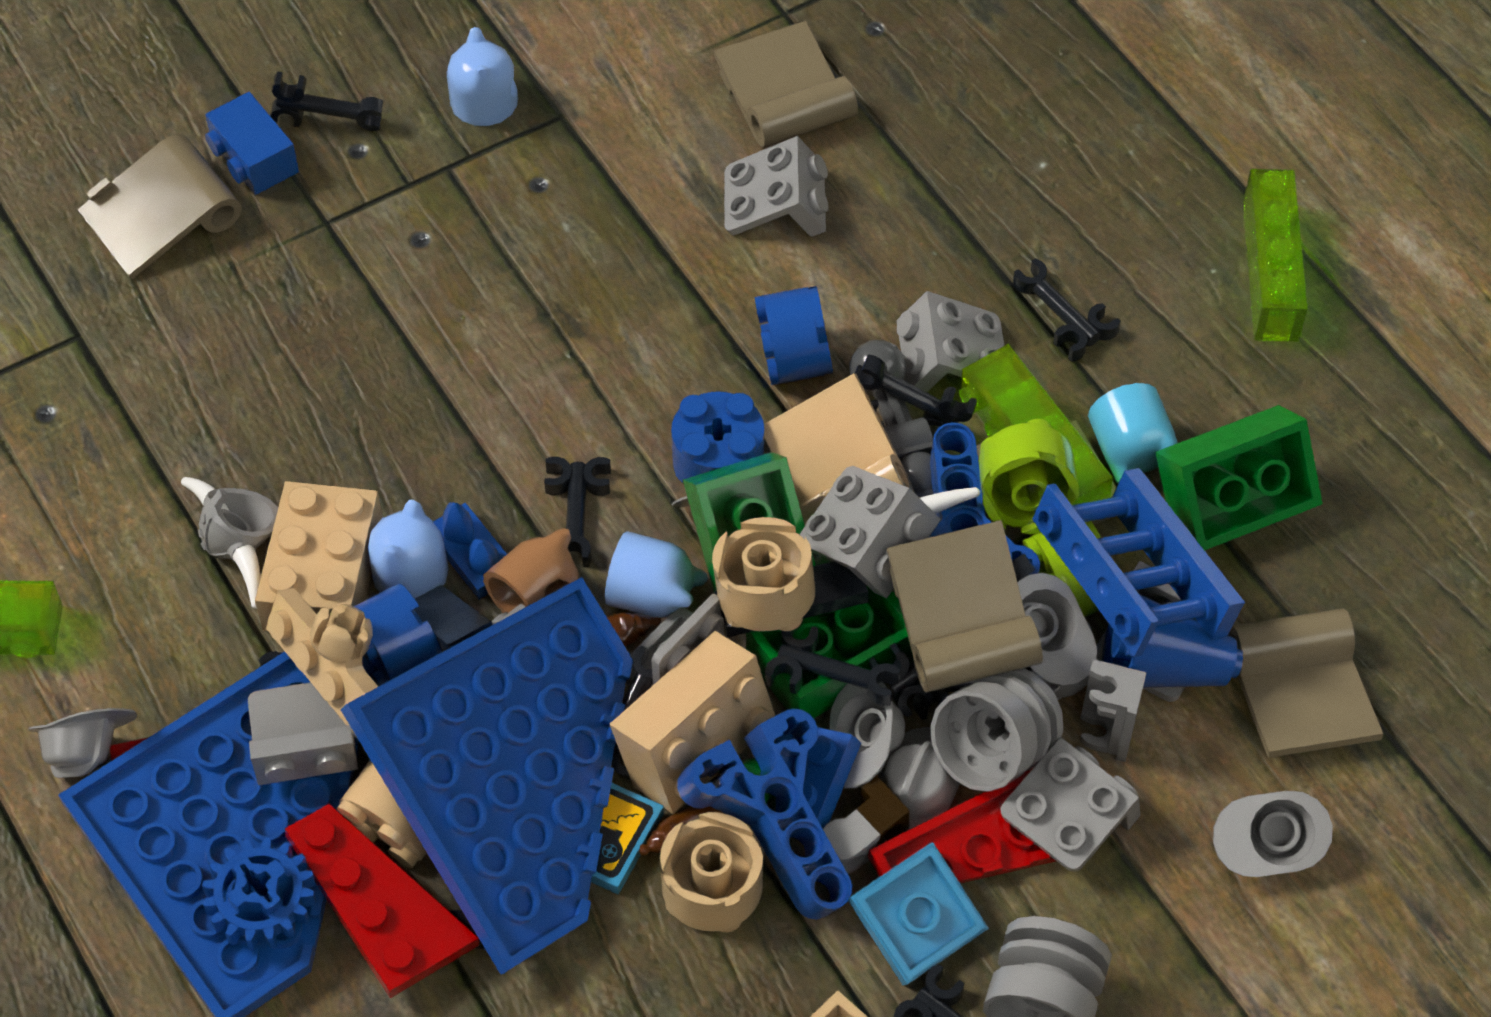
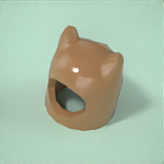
[483,528,579,613]

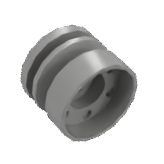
[931,668,1063,792]
[983,916,1112,1017]

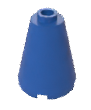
[1102,594,1243,688]

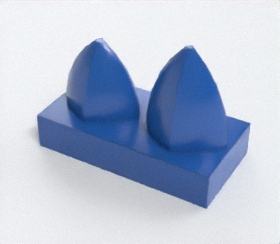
[433,502,507,600]

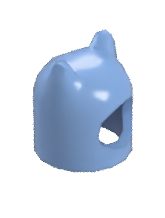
[447,27,518,126]
[367,500,448,599]
[605,531,709,618]

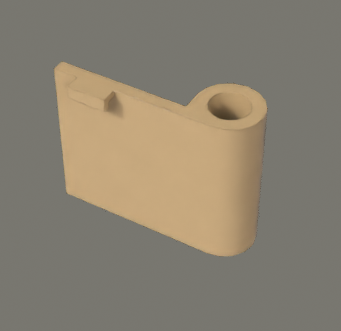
[764,373,914,526]

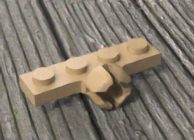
[266,588,378,736]

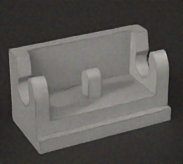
[1080,659,1147,762]

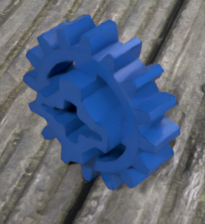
[202,837,317,950]

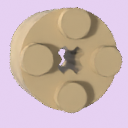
[712,517,815,631]
[337,760,427,869]
[660,812,763,933]

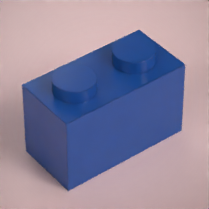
[205,91,299,195]

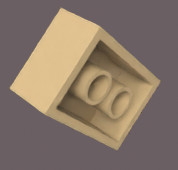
[255,481,383,631]
[609,631,775,814]

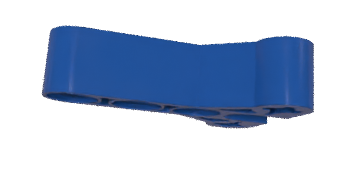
[929,422,1040,575]
[677,709,852,920]

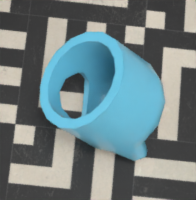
[1088,383,1178,483]

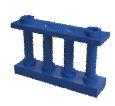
[1032,468,1245,657]

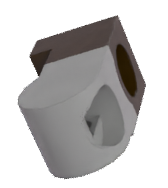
[823,775,910,874]

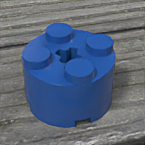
[755,286,833,385]
[671,392,764,484]
[353,583,442,687]

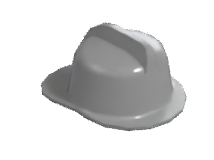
[1017,573,1097,686]
[830,682,905,789]
[28,708,137,778]
[878,727,960,830]
[1213,791,1333,877]

